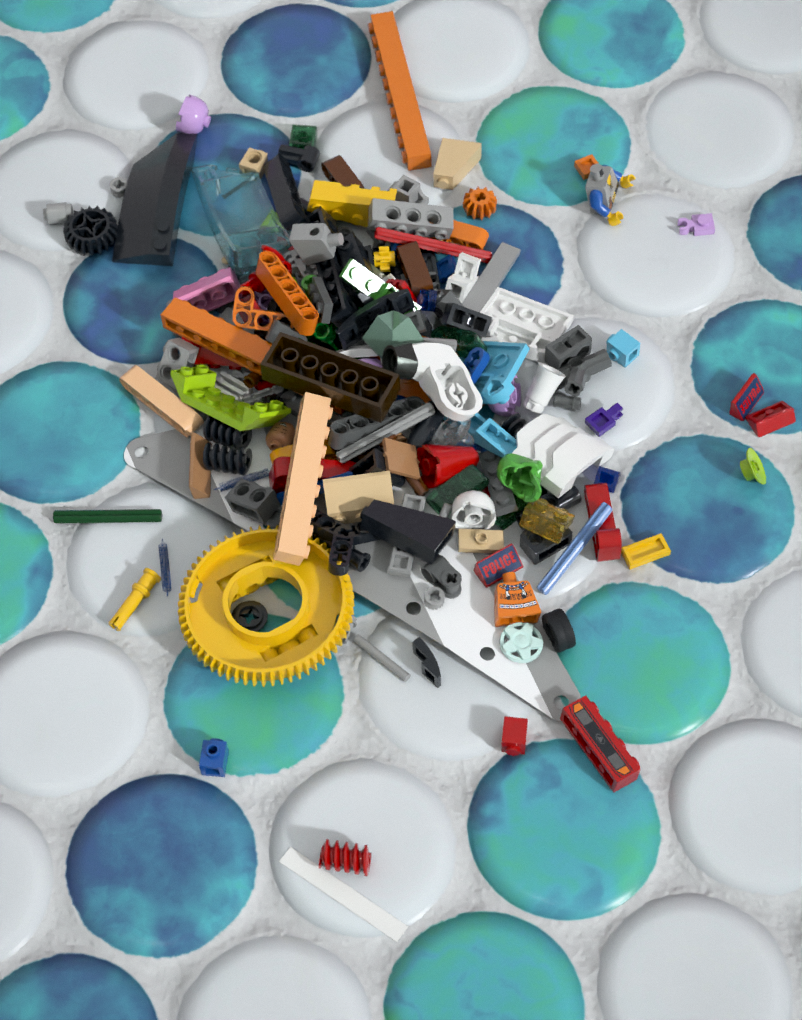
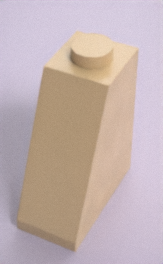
[433,138,482,190]

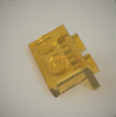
[519,498,575,544]

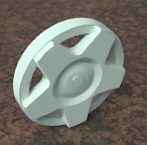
[500,622,543,663]

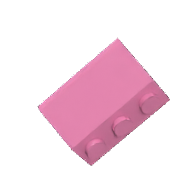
[173,267,243,312]

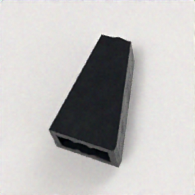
[360,499,456,565]

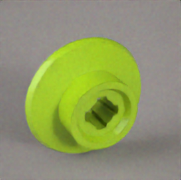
[740,448,766,485]

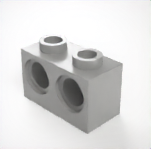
[155,337,199,389]

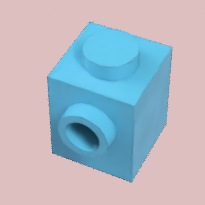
[606,329,641,368]

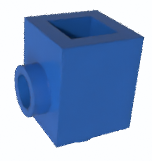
[199,738,229,777]

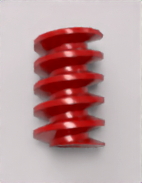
[319,839,372,876]

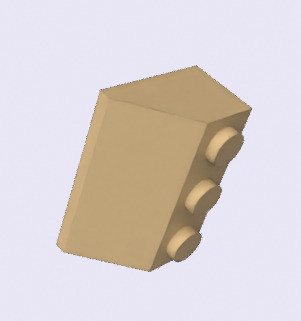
[323,470,394,524]

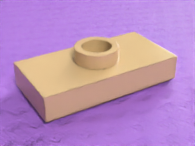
[458,529,504,554]

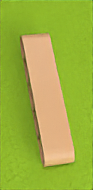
[119,365,204,438]

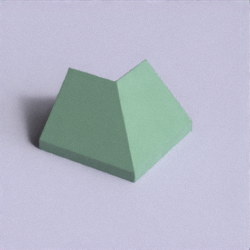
[362,310,424,359]

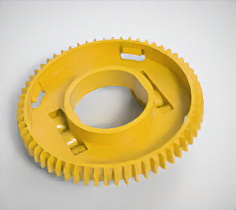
[178,524,355,687]

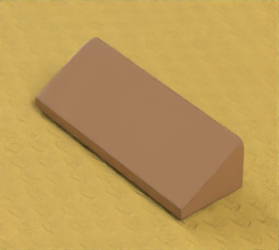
[189,432,212,499]

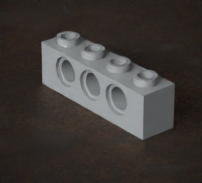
[368,198,454,240]

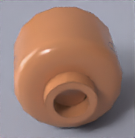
[265,422,295,451]

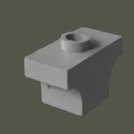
[387,175,429,204]

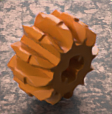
[463,186,497,221]

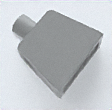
[289,223,344,266]

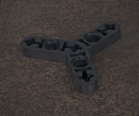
[310,510,381,576]

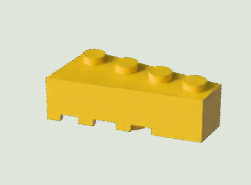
[306,180,397,227]

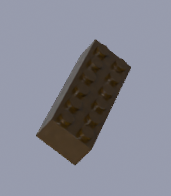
[260,332,400,423]

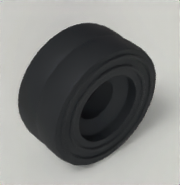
[542,608,576,653]

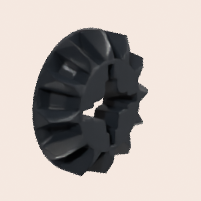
[232,601,268,632]

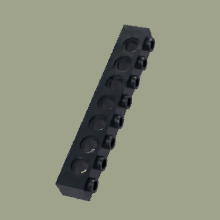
[305,206,358,328]

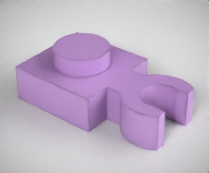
[677,213,715,236]

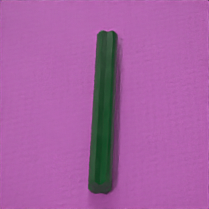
[53,509,163,523]

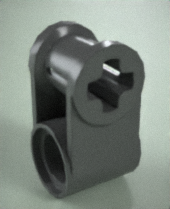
[265,319,307,343]
[421,555,462,599]

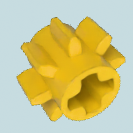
[374,246,395,272]

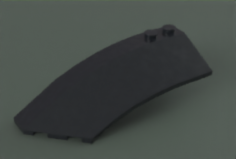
[112,133,198,266]

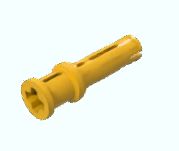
[108,568,161,631]

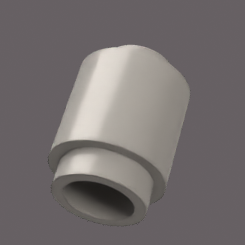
[43,202,73,224]

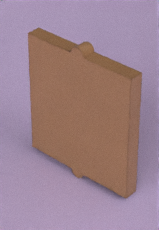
[382,438,420,480]

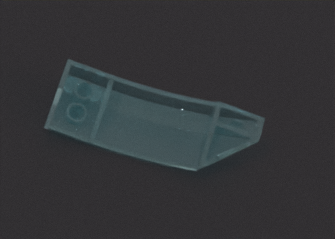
[191,165,292,275]

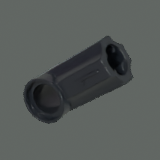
[278,144,320,172]

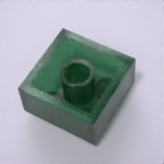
[289,125,318,148]

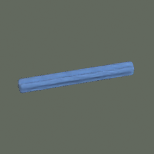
[537,502,613,595]

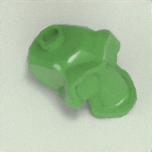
[496,453,543,502]

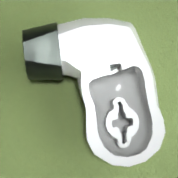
[382,342,483,422]

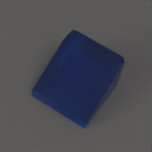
[594,466,621,493]

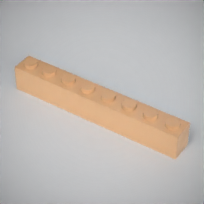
[273,392,333,566]

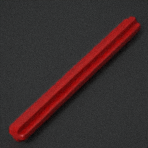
[374,227,492,264]

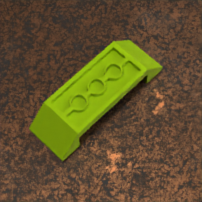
[170,364,291,431]

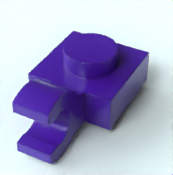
[585,403,623,437]

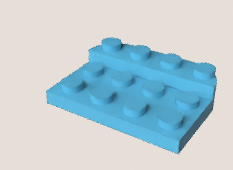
[456,340,530,404]

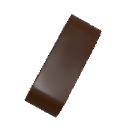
[321,155,365,189]
[396,241,434,296]

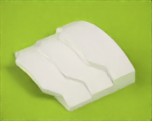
[512,414,614,498]

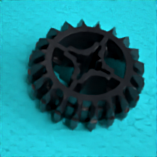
[63,205,118,256]

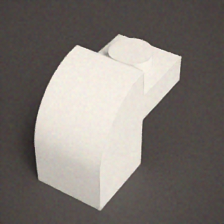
[445,252,481,303]

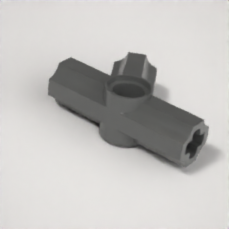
[555,349,612,397]

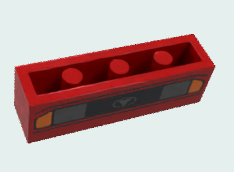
[560,696,641,793]

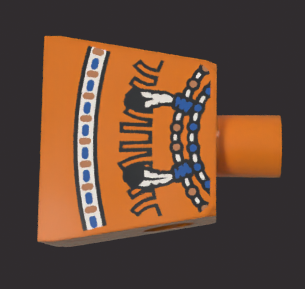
[494,572,541,627]

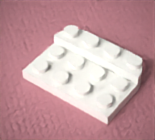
[478,287,574,363]

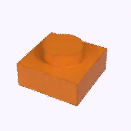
[574,154,599,180]

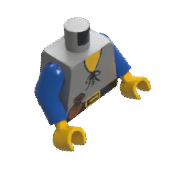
[586,164,635,226]

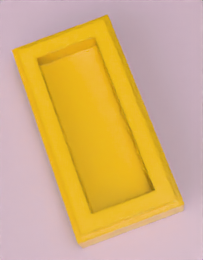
[621,533,671,570]

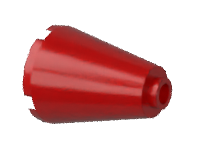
[417,444,479,489]

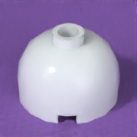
[451,490,496,530]

